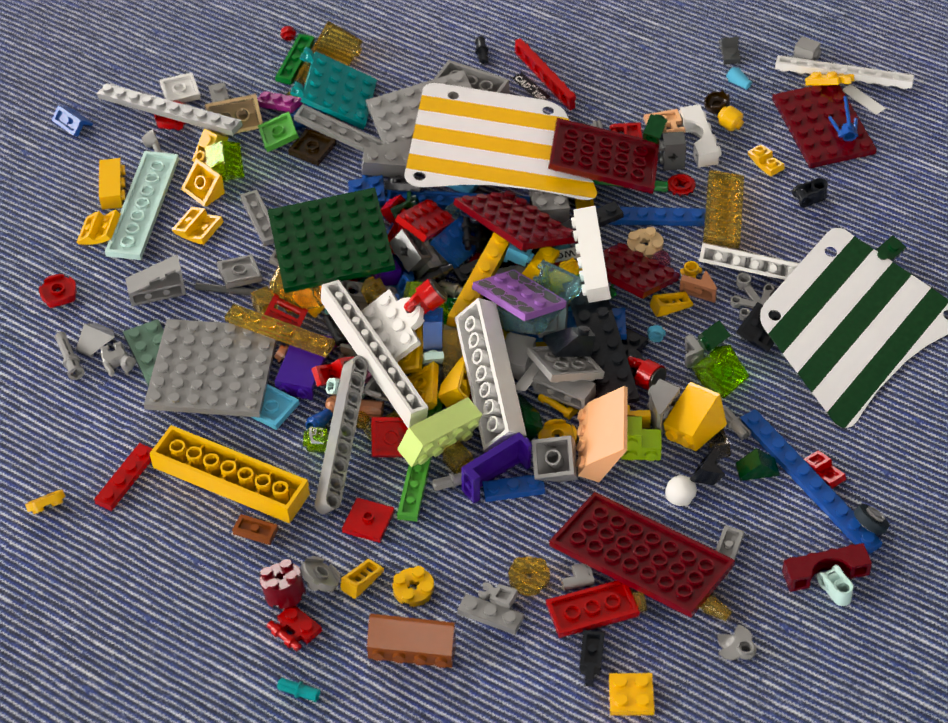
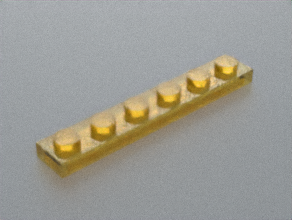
[224,304,335,358]

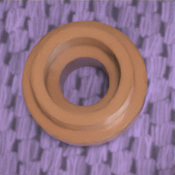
[274,345,288,363]

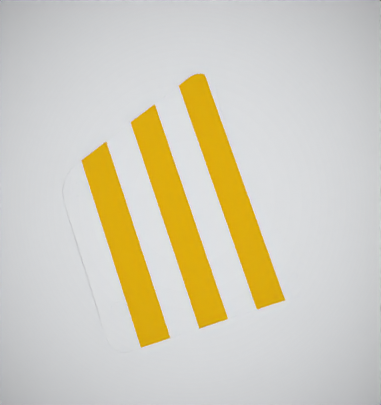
[404,83,597,200]

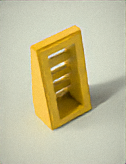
[650,292,693,317]
[340,559,384,599]

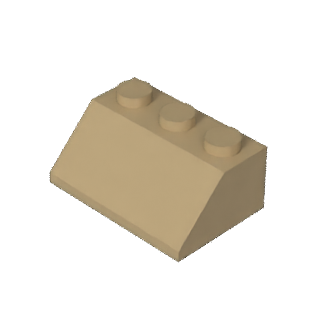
[204,94,263,136]

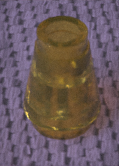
[700,595,732,622]

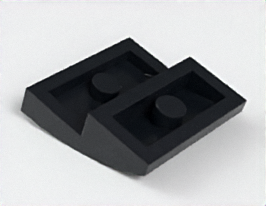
[736,302,781,352]

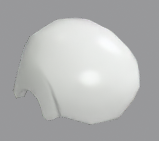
[665,475,697,506]

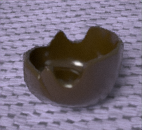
[704,90,731,115]

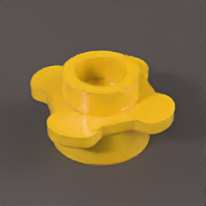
[680,261,702,278]

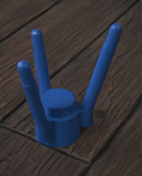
[828,96,858,141]

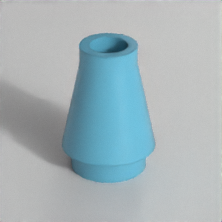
[726,67,752,90]

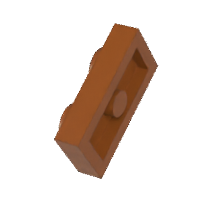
[232,514,278,545]

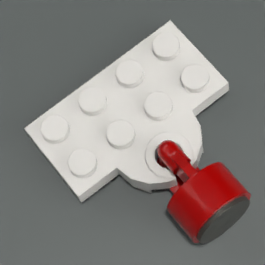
[361,278,447,363]

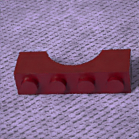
[782,543,872,592]

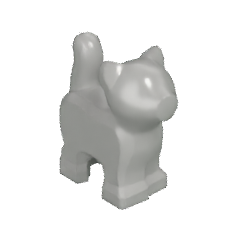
[100,341,136,377]

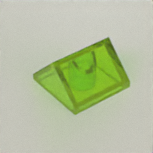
[205,141,245,180]

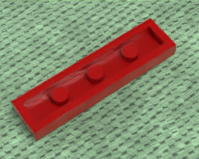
[94,443,153,511]

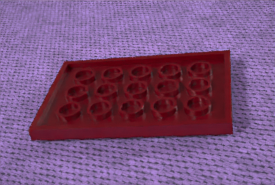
[772,85,877,168]
[548,118,659,194]
[453,191,578,251]

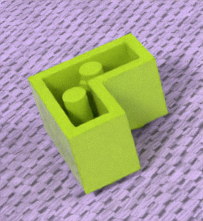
[621,416,662,461]

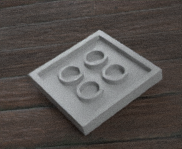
[526,346,604,383]

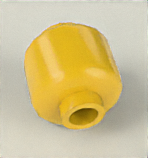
[717,106,744,132]

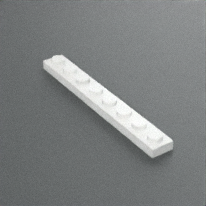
[775,55,914,89]

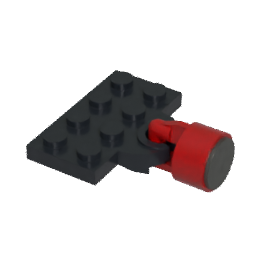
[592,327,667,391]

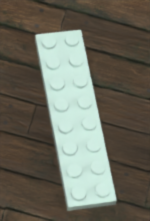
[105,151,179,260]

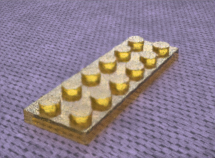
[703,170,744,249]

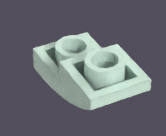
[422,350,444,366]

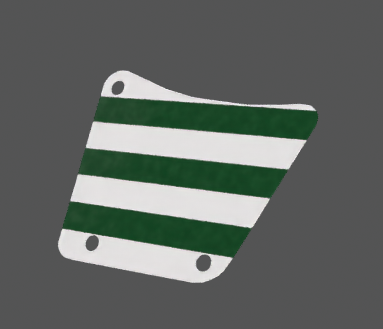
[760,228,948,428]

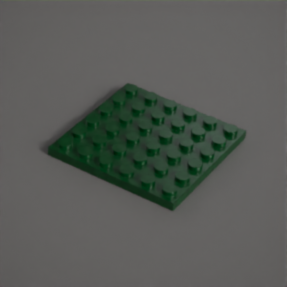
[268,187,396,293]

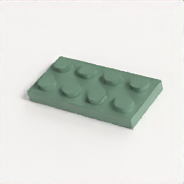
[123,319,164,387]

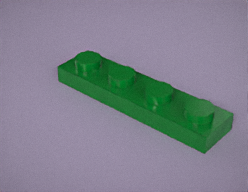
[275,34,315,85]

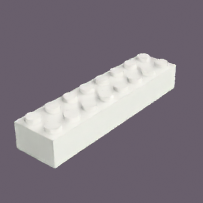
[455,298,527,451]

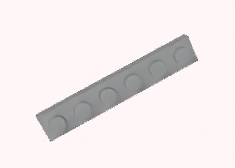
[294,104,382,152]

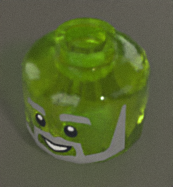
[303,426,329,453]

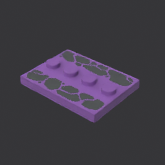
[472,270,567,321]

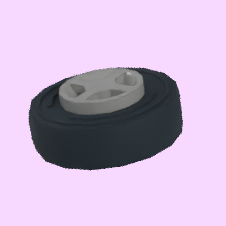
[854,503,889,535]

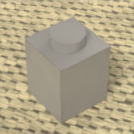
[793,36,821,60]

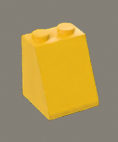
[663,382,727,451]

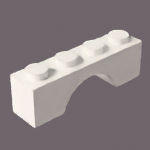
[679,104,721,168]

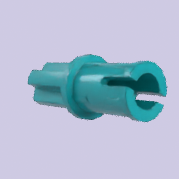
[277,678,321,703]

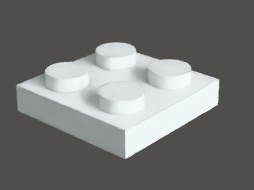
[159,72,201,103]

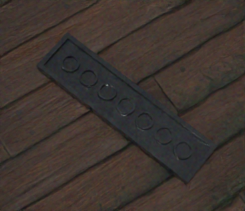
[564,278,640,404]

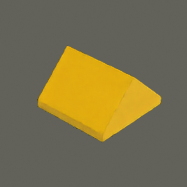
[181,158,225,207]

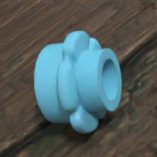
[647,325,666,342]

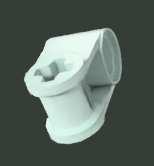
[817,565,853,606]

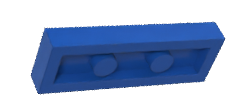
[482,475,545,502]

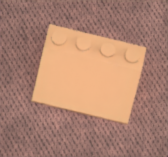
[576,386,628,482]

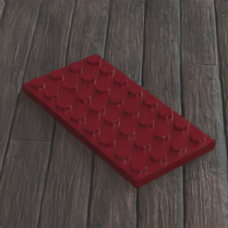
[549,492,735,618]

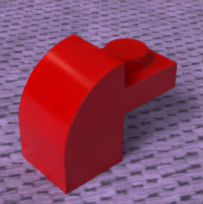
[311,356,354,387]

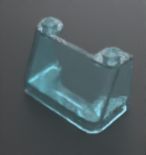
[497,260,582,335]

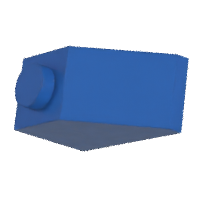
[423,308,444,352]

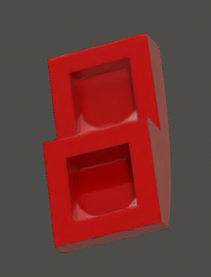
[804,450,846,489]

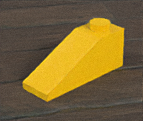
[438,355,470,408]

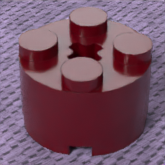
[259,559,306,609]

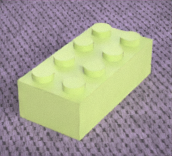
[397,397,483,467]

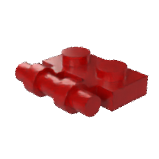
[267,605,322,651]

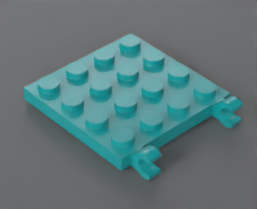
[290,47,377,130]

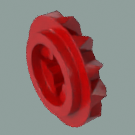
[667,174,696,197]

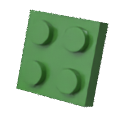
[258,111,299,152]

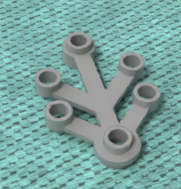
[730,272,778,321]

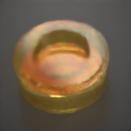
[632,591,647,613]

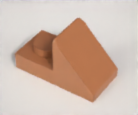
[680,271,717,303]

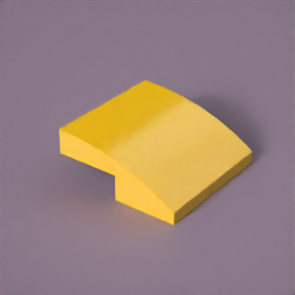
[171,207,224,245]
[77,210,121,245]

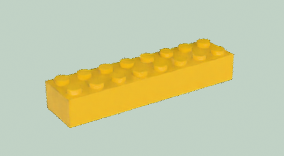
[150,425,310,524]

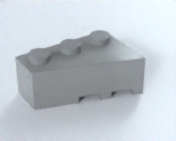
[125,254,186,307]

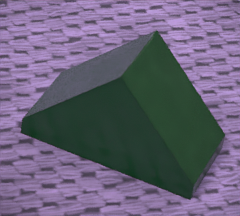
[735,448,779,481]

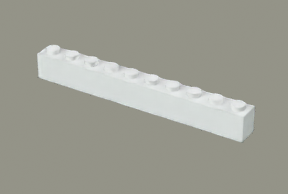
[321,280,428,428]

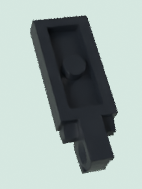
[580,630,605,687]

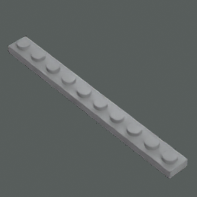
[97,83,243,136]

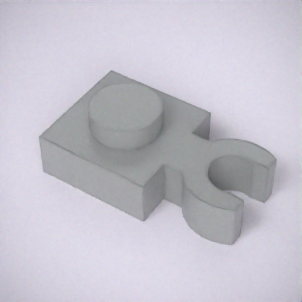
[478,582,518,609]

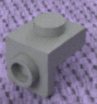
[685,334,704,368]

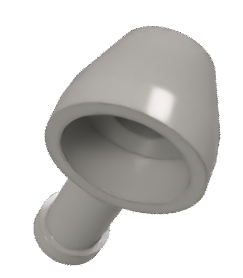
[141,129,164,153]

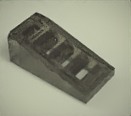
[706,429,731,459]

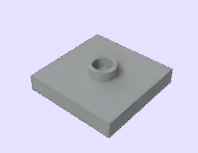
[217,255,262,289]

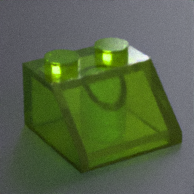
[692,345,750,399]

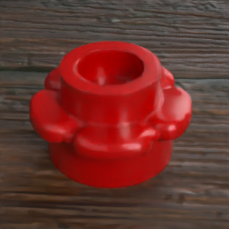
[280,26,296,41]

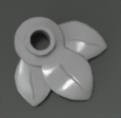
[717,625,756,660]

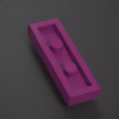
[257,91,303,113]

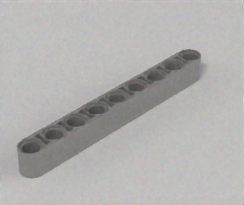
[315,355,368,515]

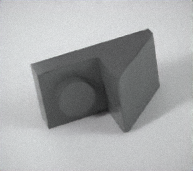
[718,37,741,65]

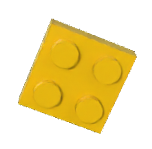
[609,673,654,715]

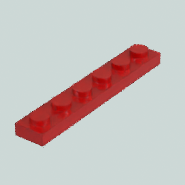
[515,38,576,111]

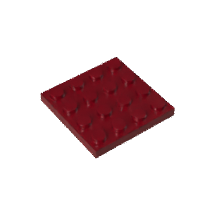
[603,243,680,299]

